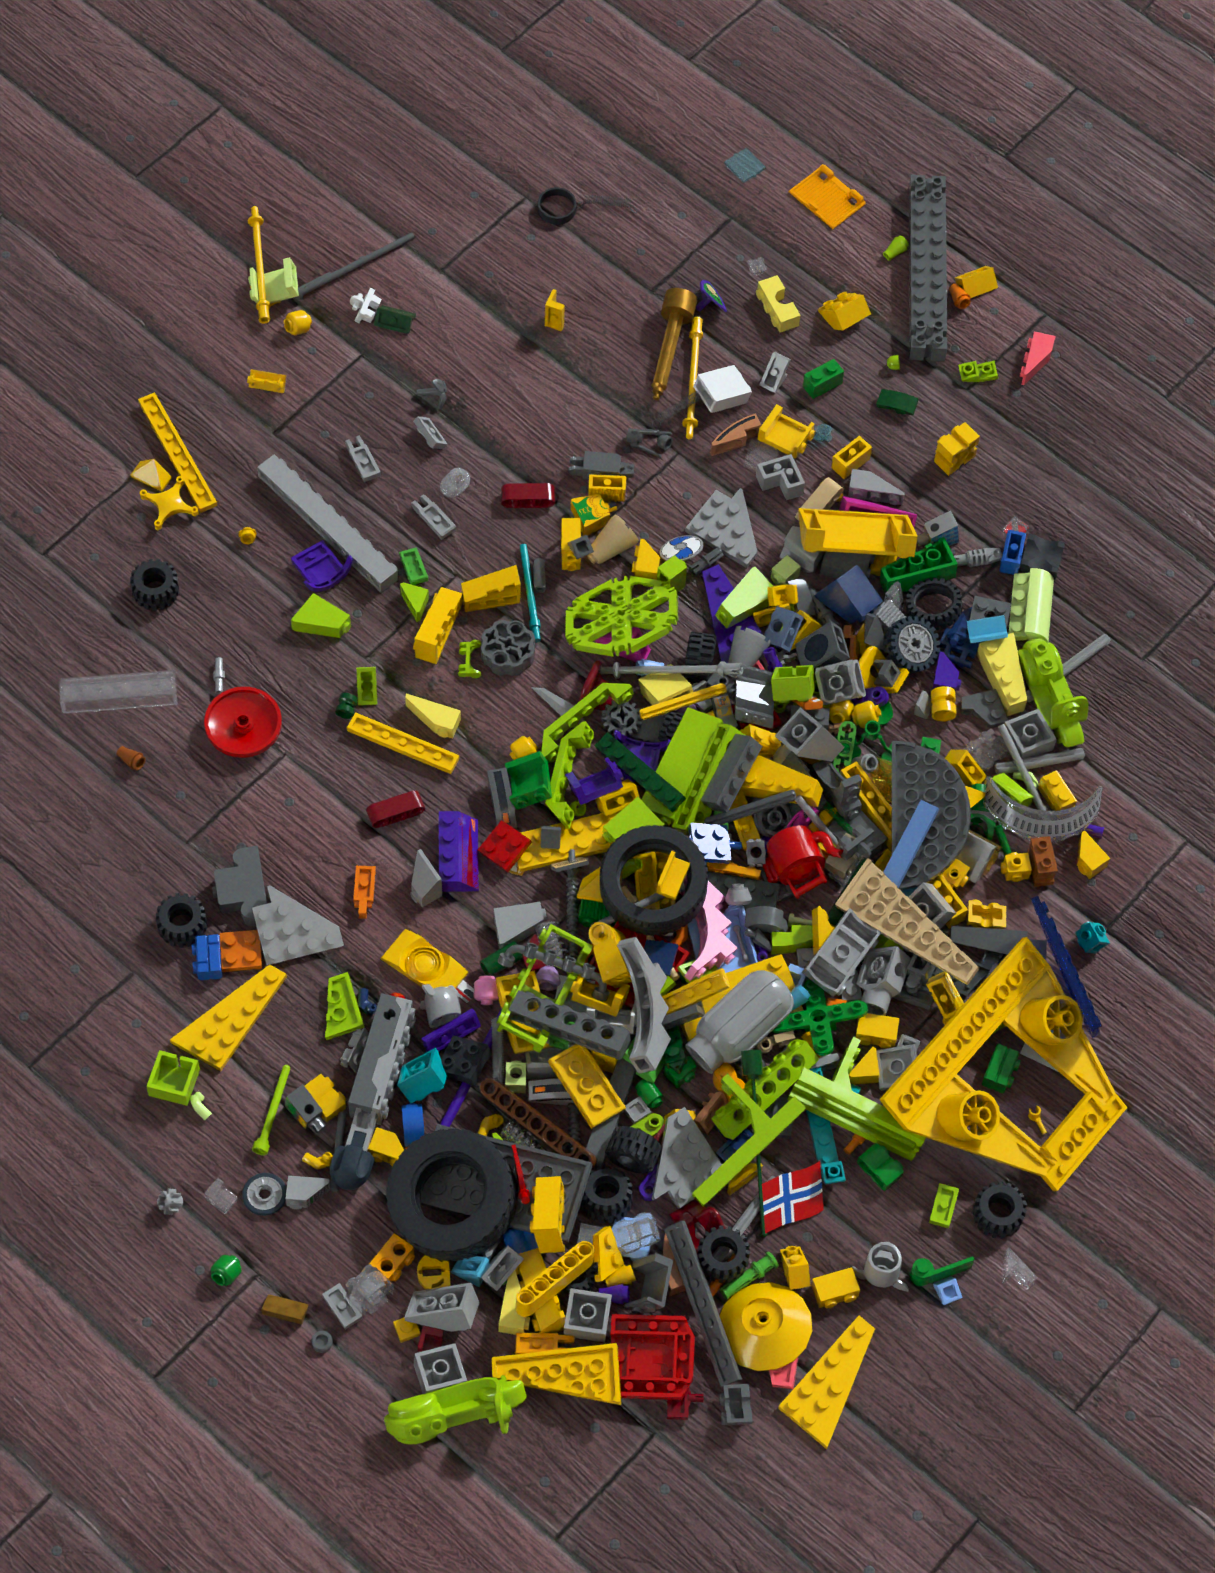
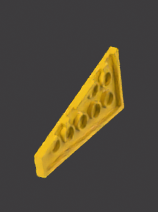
[170,964,287,1071]

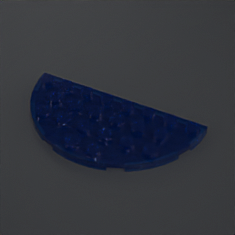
[1031,896,1102,1038]

